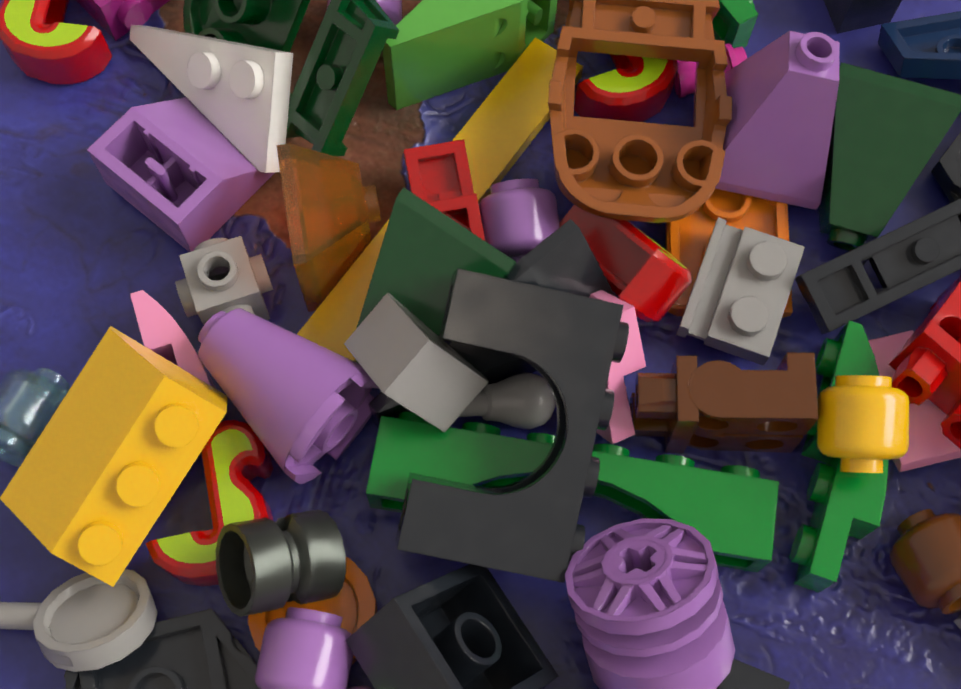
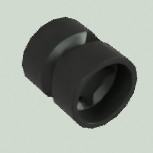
[216,510,346,617]

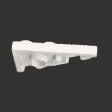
[130,25,293,173]

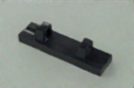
[795,199,961,335]

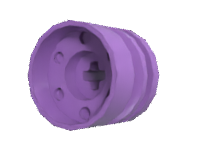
[565,518,735,689]

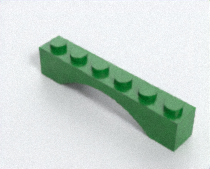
[366,412,779,572]

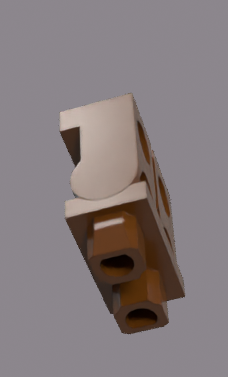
[630,352,819,453]

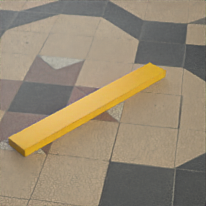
[297,37,584,361]

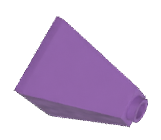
[715,31,840,210]

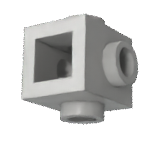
[175,236,273,325]

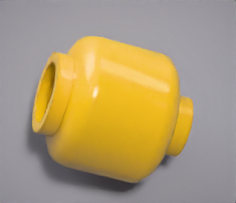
[817,375,909,473]

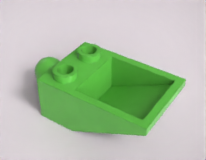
[382,0,557,110]

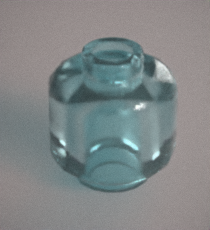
[0,367,70,467]

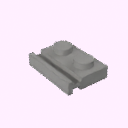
[676,217,805,366]

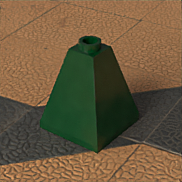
[819,62,961,251]
[354,187,516,363]

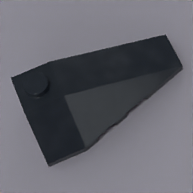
[369,219,616,429]

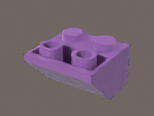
[87,97,274,252]

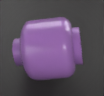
[479,179,560,263]
[255,607,354,689]

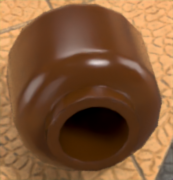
[890,509,961,615]

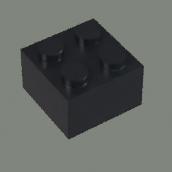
[345,564,558,689]

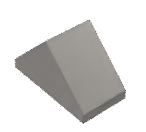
[344,293,489,432]

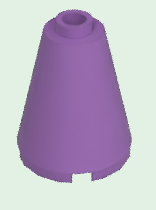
[198,308,379,484]

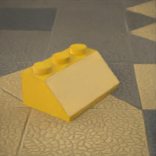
[0,326,227,587]

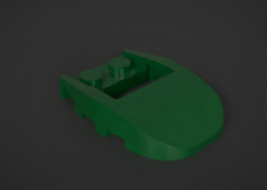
[183,0,400,159]

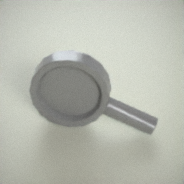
[0,569,158,672]

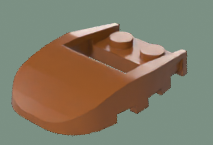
[548,0,732,223]

